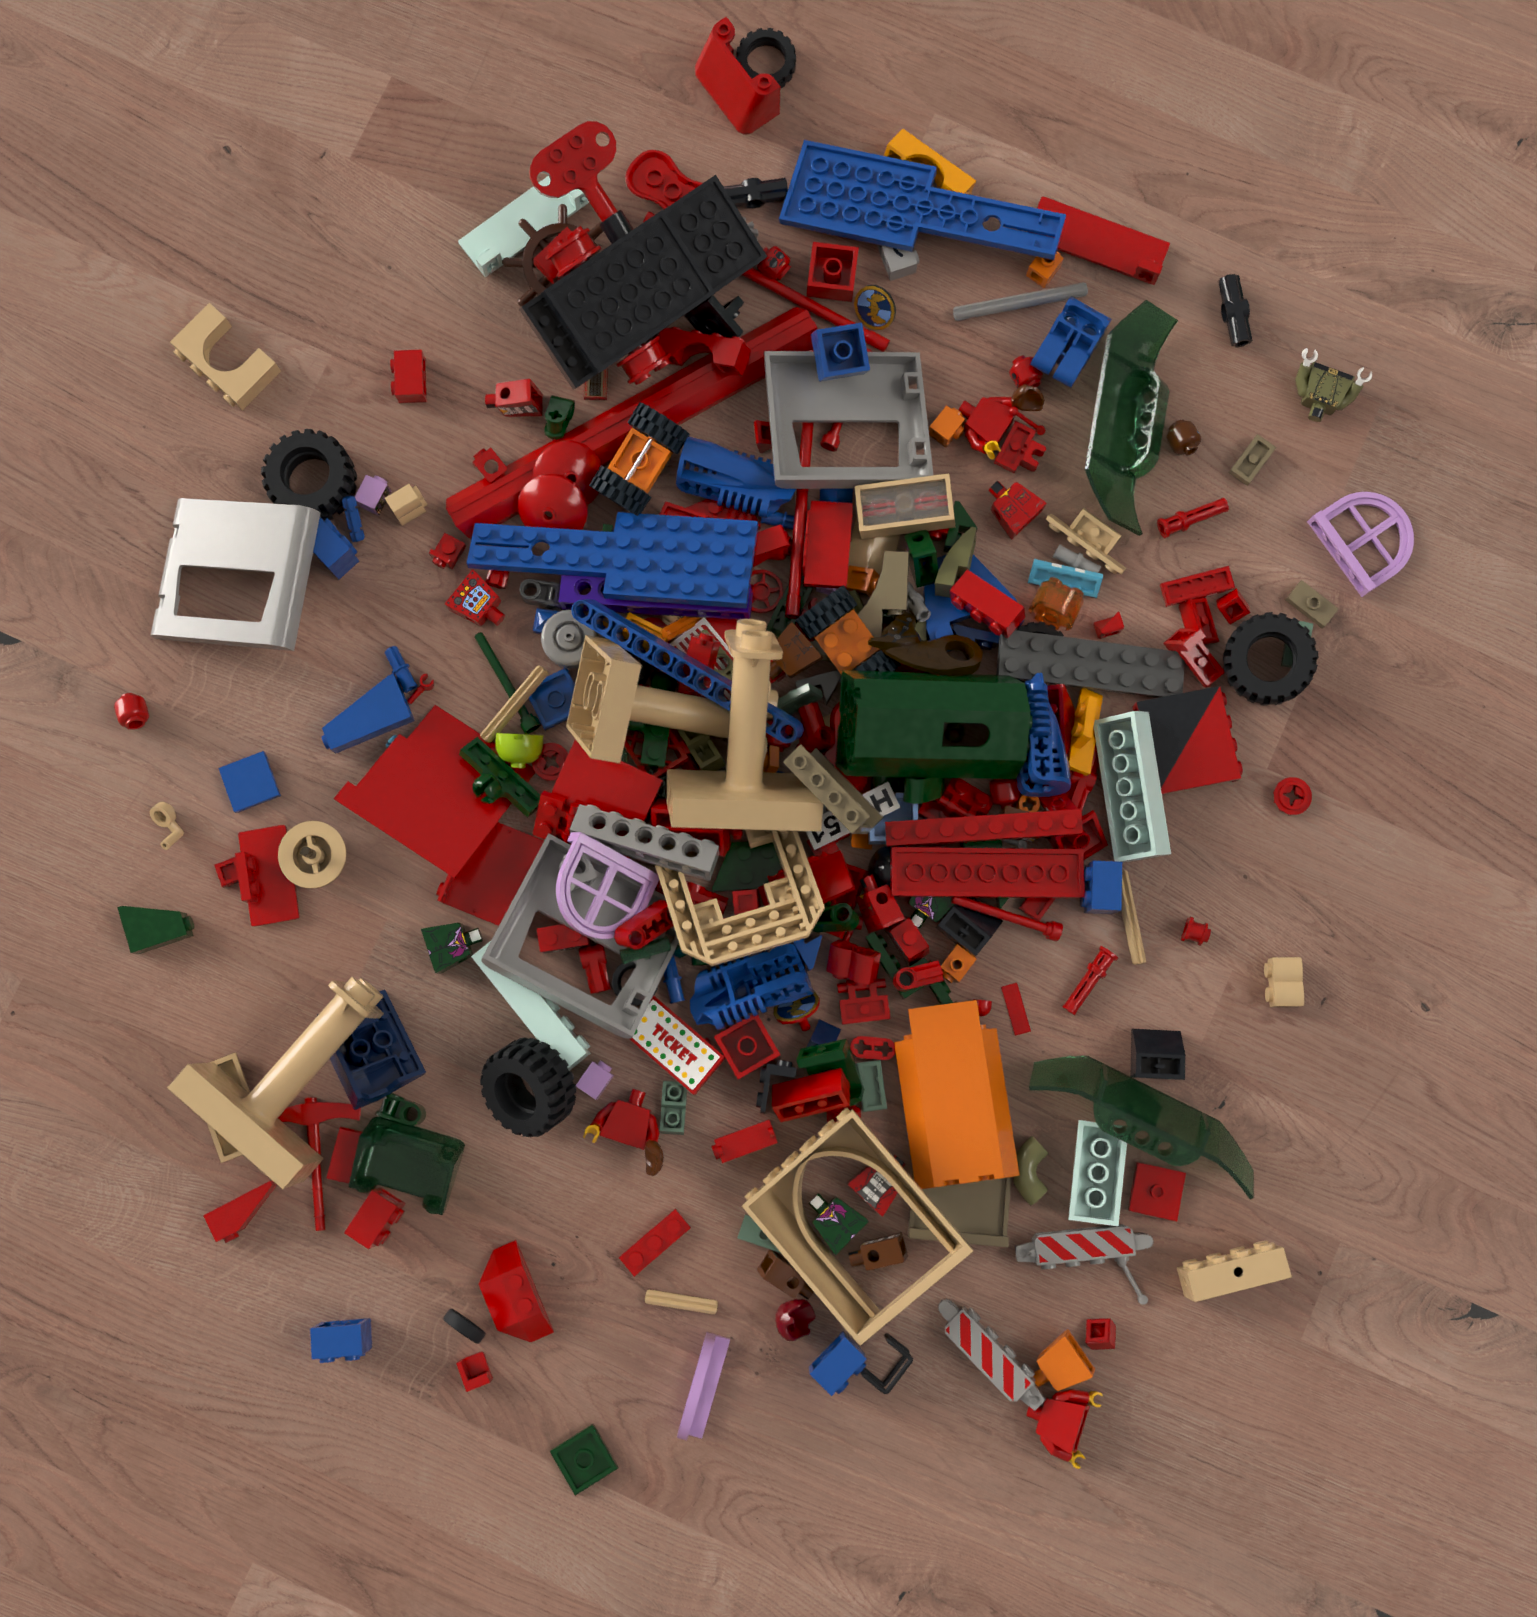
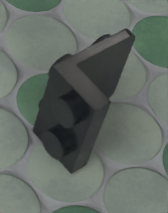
[756,1060,797,1114]

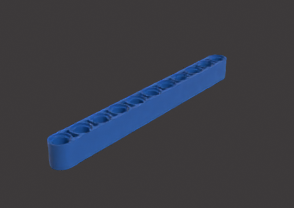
[571,599,804,743]

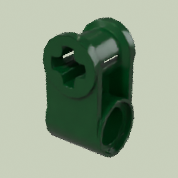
[544,395,575,439]
[376,1093,426,1125]

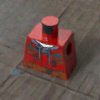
[884,915,929,967]

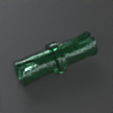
[619,936,671,964]

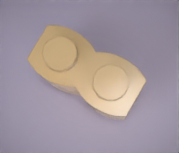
[385,484,428,526]
[1264,957,1304,1007]

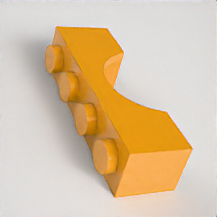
[883,129,976,195]

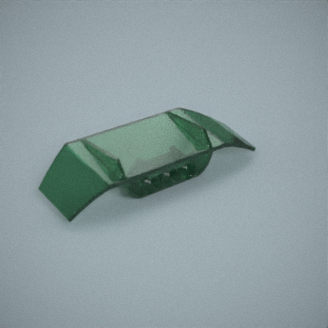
[1084,300,1178,536]
[1029,1056,1254,1200]

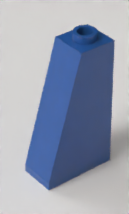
[321,674,415,754]

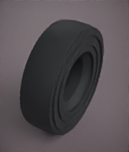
[443,1308,486,1344]

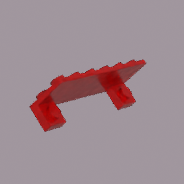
[1030,196,1170,285]

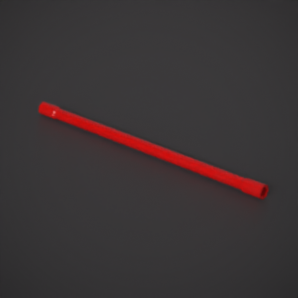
[643,211,890,352]
[785,350,814,619]

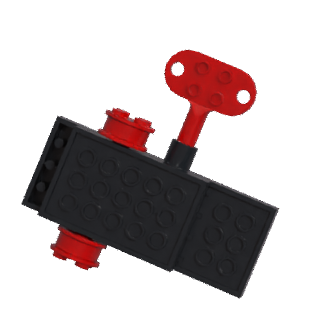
[519,121,767,390]

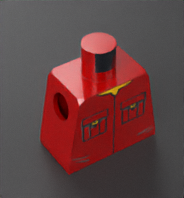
[988,481,1047,539]
[857,875,905,933]

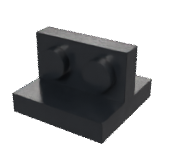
[684,295,744,338]

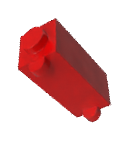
[678,632,721,698]
[711,1119,778,1163]

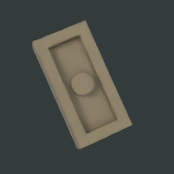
[1229,434,1276,486]
[1285,580,1339,629]

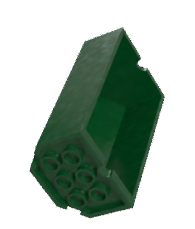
[835,670,1033,779]

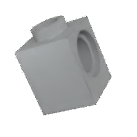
[558,853,597,892]

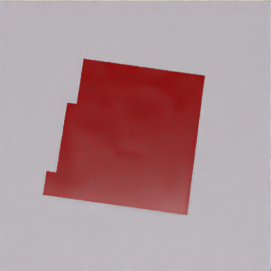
[333,705,535,878]

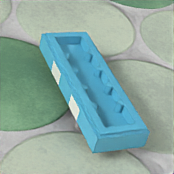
[1028,559,1103,598]

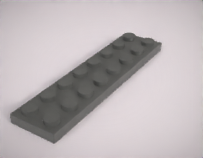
[996,630,1185,698]

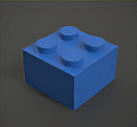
[811,323,870,382]
[313,517,359,580]
[1080,861,1122,915]
[310,1318,372,1363]
[809,1331,867,1396]

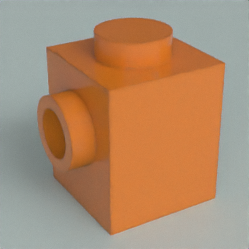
[1026,251,1064,289]
[929,405,965,447]
[941,944,977,983]

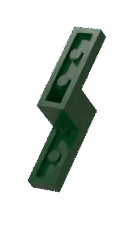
[865,932,958,1005]

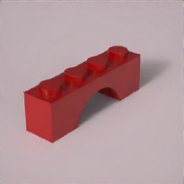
[658,327,751,377]

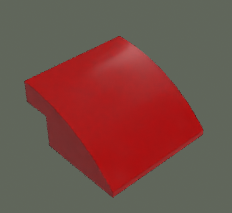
[552,740,664,859]

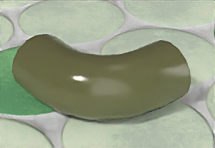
[1013,1136,1049,1206]

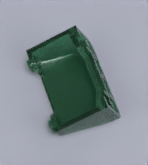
[348,1117,465,1215]

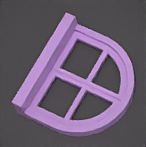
[1307,492,1414,597]
[556,832,659,939]
[677,1332,730,1441]

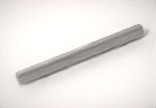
[953,282,1088,321]

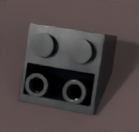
[935,897,1003,957]
[1130,1029,1186,1080]

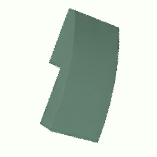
[659,1081,687,1135]

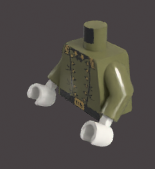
[1295,348,1372,422]

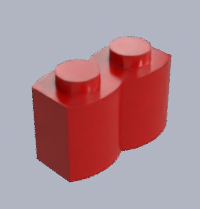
[826,940,881,986]

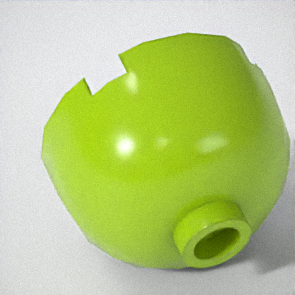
[495,733,544,768]

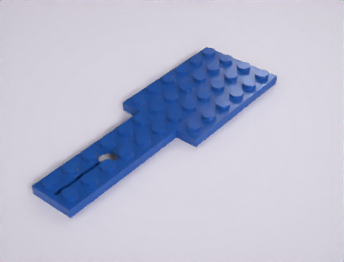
[779,140,1066,260]
[466,512,758,608]

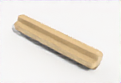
[645,1290,718,1314]

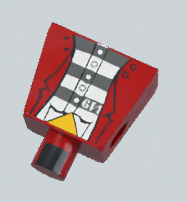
[485,379,543,417]
[847,1155,906,1217]

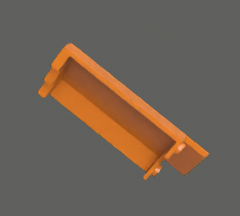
[894,1000,1020,1189]

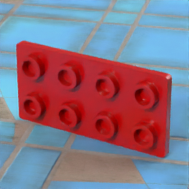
[235,825,300,927]

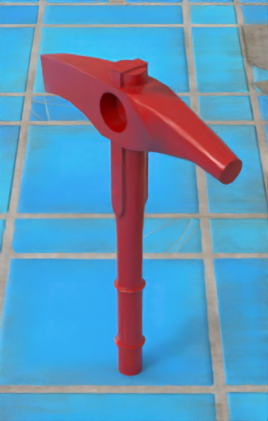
[278,1097,361,1231]

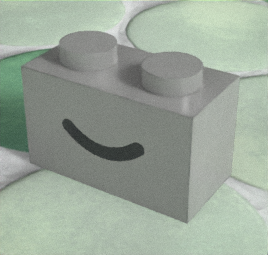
[876,244,919,281]

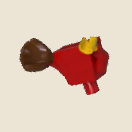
[959,385,1045,459]
[583,1088,664,1176]

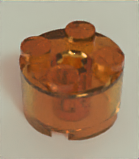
[1029,577,1084,631]

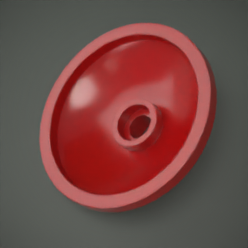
[533,440,602,505]
[518,474,588,530]

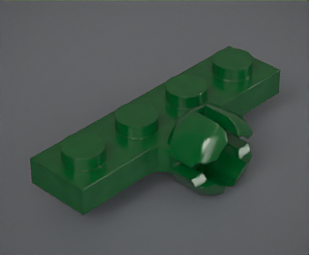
[628,672,676,769]
[459,737,541,818]

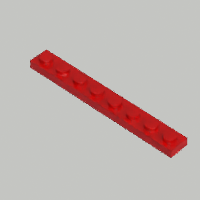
[885,809,1083,847]

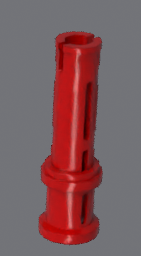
[1157,497,1229,539]
[1062,946,1118,1016]

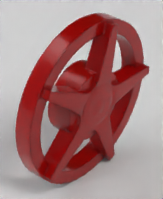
[750,569,783,613]

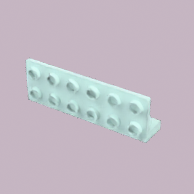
[458,176,589,278]

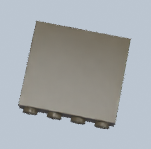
[783,744,884,834]
[908,1173,1011,1247]

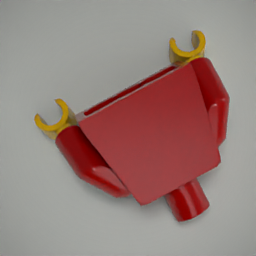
[1026,1389,1103,1469]

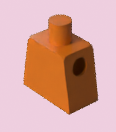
[1033,1329,1095,1391]

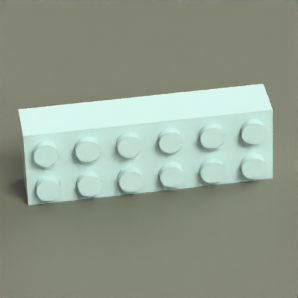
[1093,711,1171,862]
[471,941,591,1071]

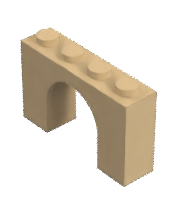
[170,303,281,410]

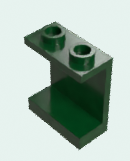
[796,1039,865,1106]

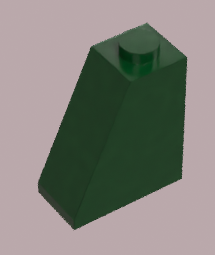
[117,906,194,955]

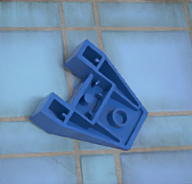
[923,554,1024,652]

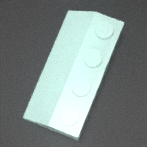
[1068,1120,1129,1226]

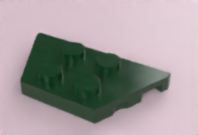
[712,841,782,892]

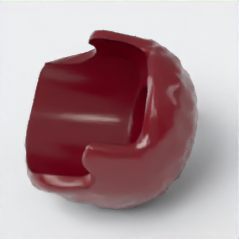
[775,1299,816,1341]

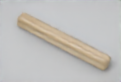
[480,665,548,743]
[1121,870,1146,965]

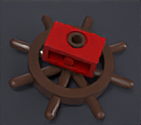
[502,204,603,307]

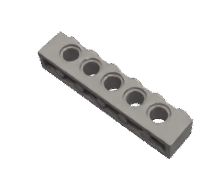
[570,804,719,881]

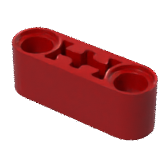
[614,900,674,950]

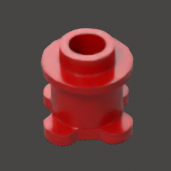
[1180,916,1211,946]

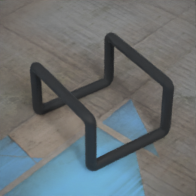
[861,1333,913,1394]

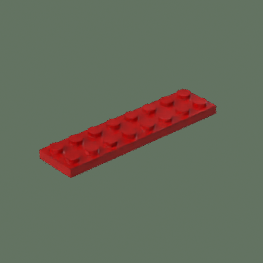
[890,847,1085,898]

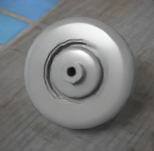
[541,610,599,669]

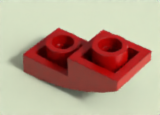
[326,1127,364,1184]

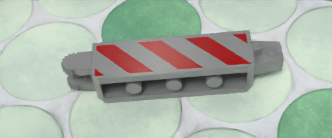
[1015,1224,1153,1269]
[938,1298,1045,1411]

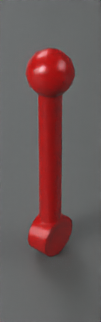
[1009,406,1046,435]

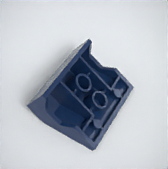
[317,990,426,1110]

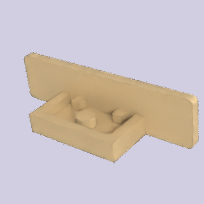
[1046,508,1126,574]

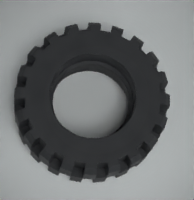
[261,429,357,520]
[1222,612,1319,706]
[480,1038,576,1137]

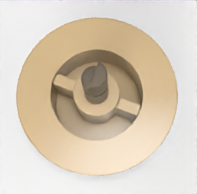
[278,821,346,888]

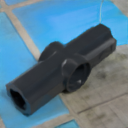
[724,178,788,209]
[1218,274,1253,348]

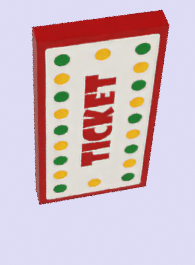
[630,995,725,1095]

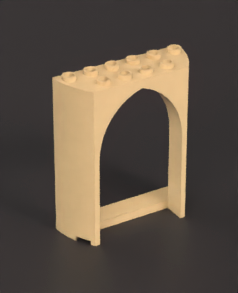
[742,1108,973,1345]

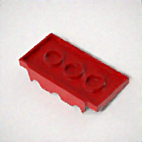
[802,501,853,589]
[758,850,855,906]

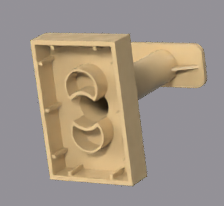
[666,619,823,831]
[566,635,778,763]
[167,976,384,1189]

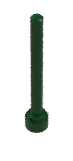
[474,632,541,734]

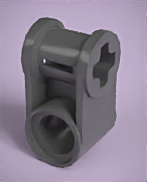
[520,579,562,611]

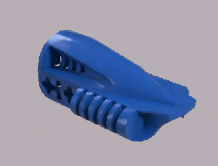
[676,436,796,518]
[1017,673,1071,797]
[690,944,813,1030]

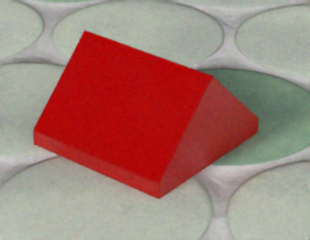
[1048,810,1108,860]

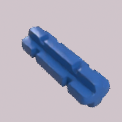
[342,496,365,542]

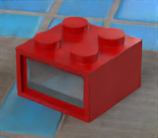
[344,1187,406,1250]

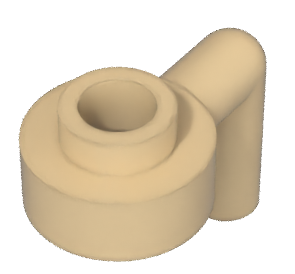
[150,802,184,850]

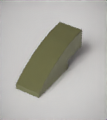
[935,527,976,598]
[676,729,725,771]

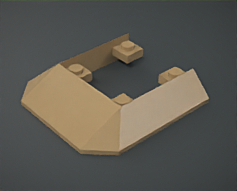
[655,829,825,966]

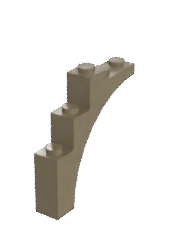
[810,551,909,666]

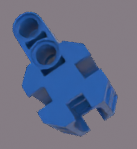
[1030,296,1112,388]

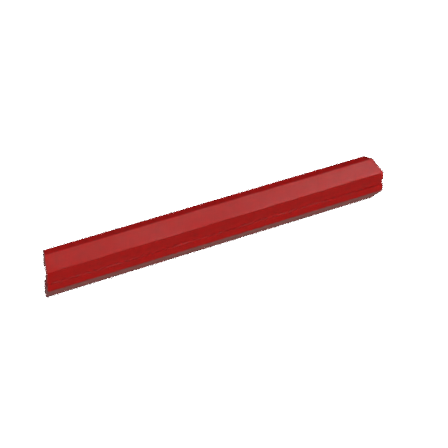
[446,307,818,539]

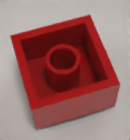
[806,242,859,302]
[714,1014,780,1080]

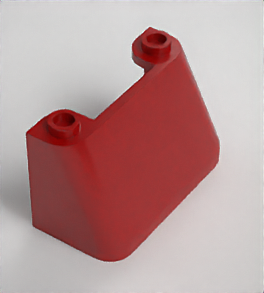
[695,16,780,135]

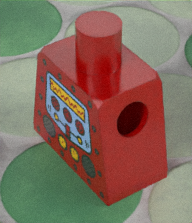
[445,569,505,627]

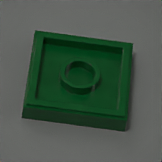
[550,1423,619,1496]

